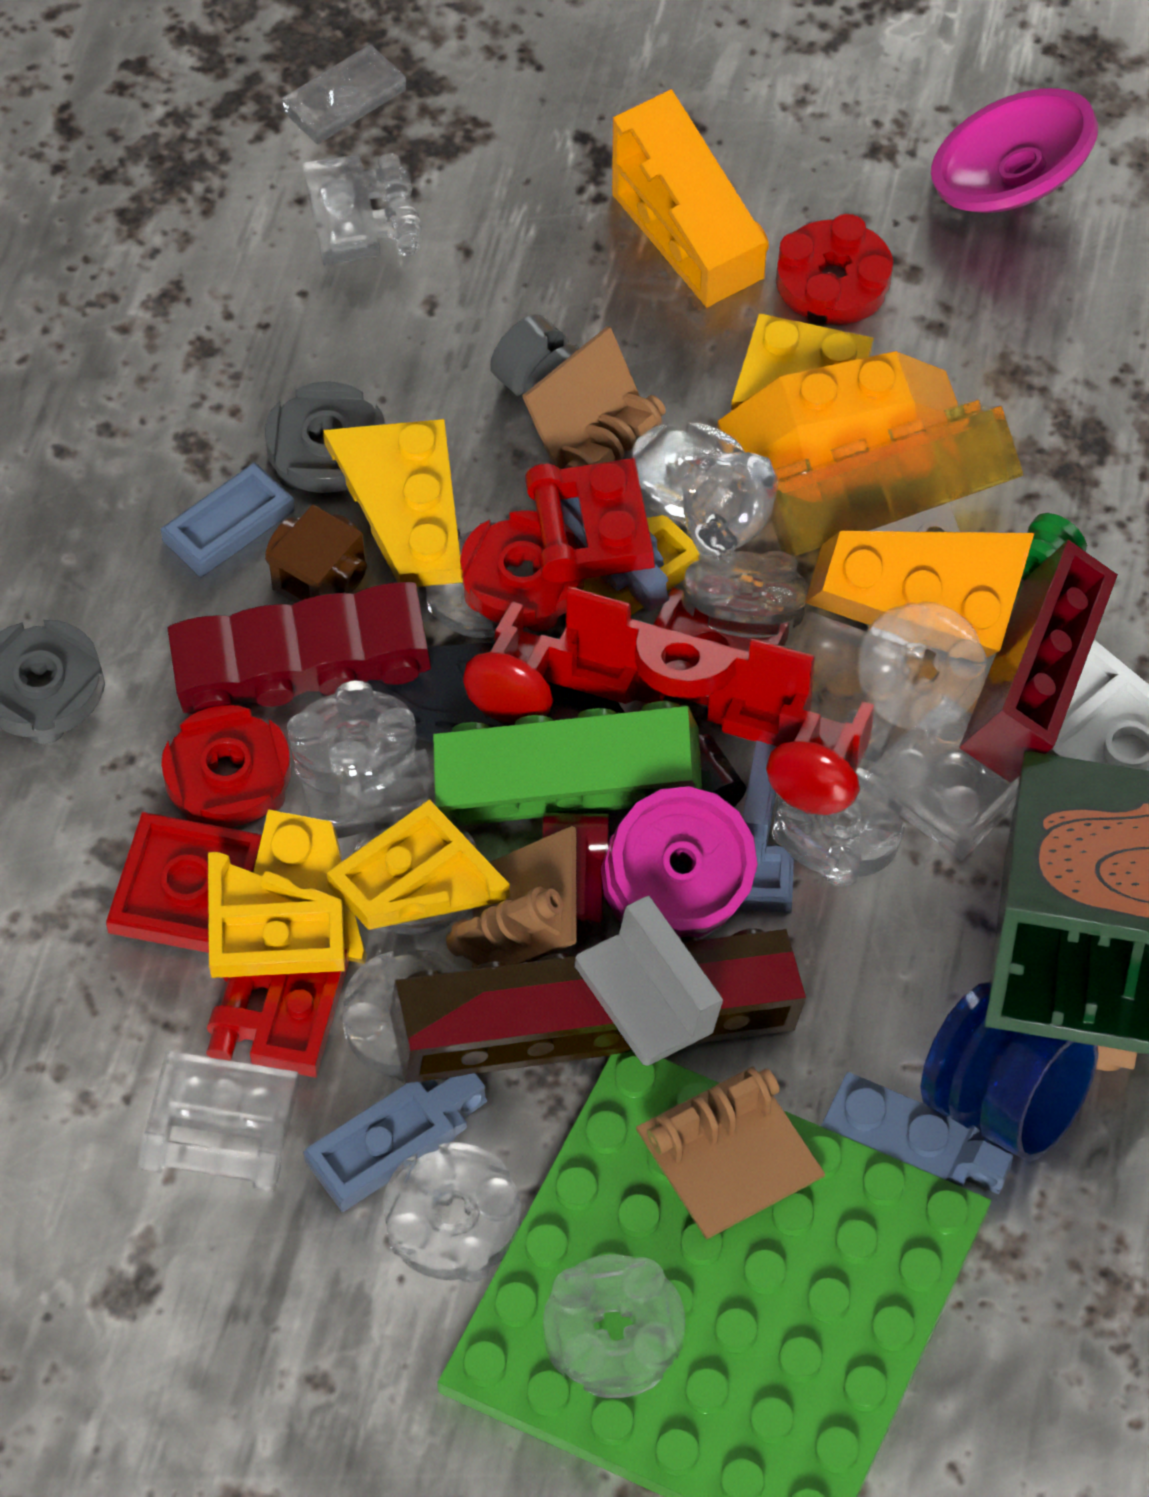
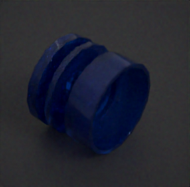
[920,982,1099,1162]

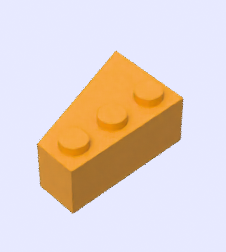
[612,89,769,308]
[805,531,1034,662]

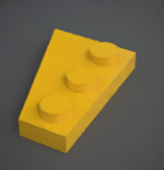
[323,419,462,587]

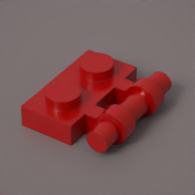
[206,949,349,1078]

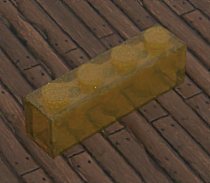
[760,398,1024,556]

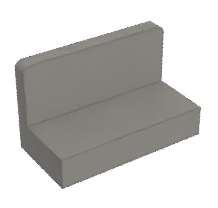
[575,895,723,1066]

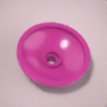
[931,88,1098,213]

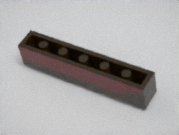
[390,928,806,1084]

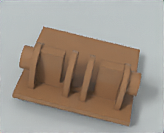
[522,326,666,469]
[446,826,576,969]
[636,1066,825,1240]

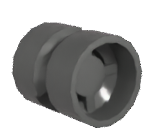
[490,315,580,396]

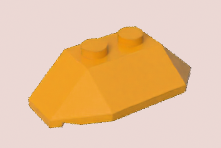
[717,351,964,503]

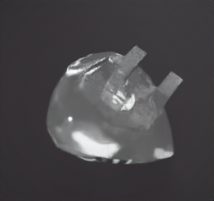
[670,452,778,556]

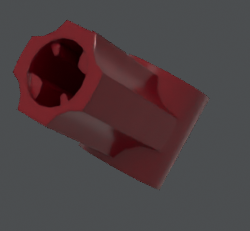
[543,812,608,941]

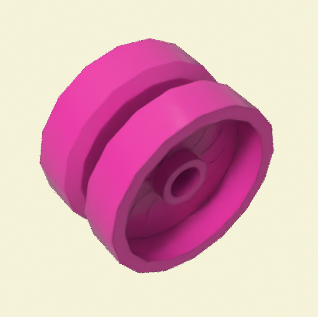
[601,786,758,940]

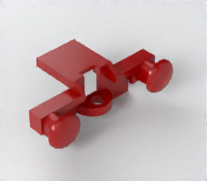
[463,586,874,815]

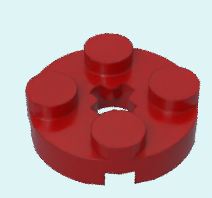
[776,214,894,325]
[460,510,585,632]
[161,705,291,827]

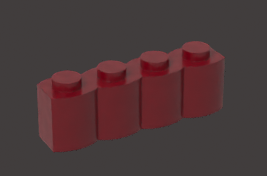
[167,582,431,714]

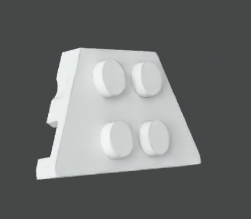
[1046,639,1149,771]

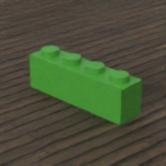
[433,701,702,827]

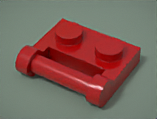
[525,458,655,583]

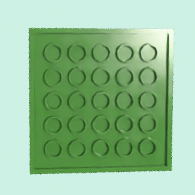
[437,1051,992,1497]

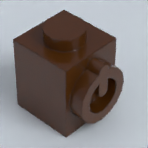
[265,504,367,603]

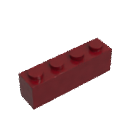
[959,540,1118,783]

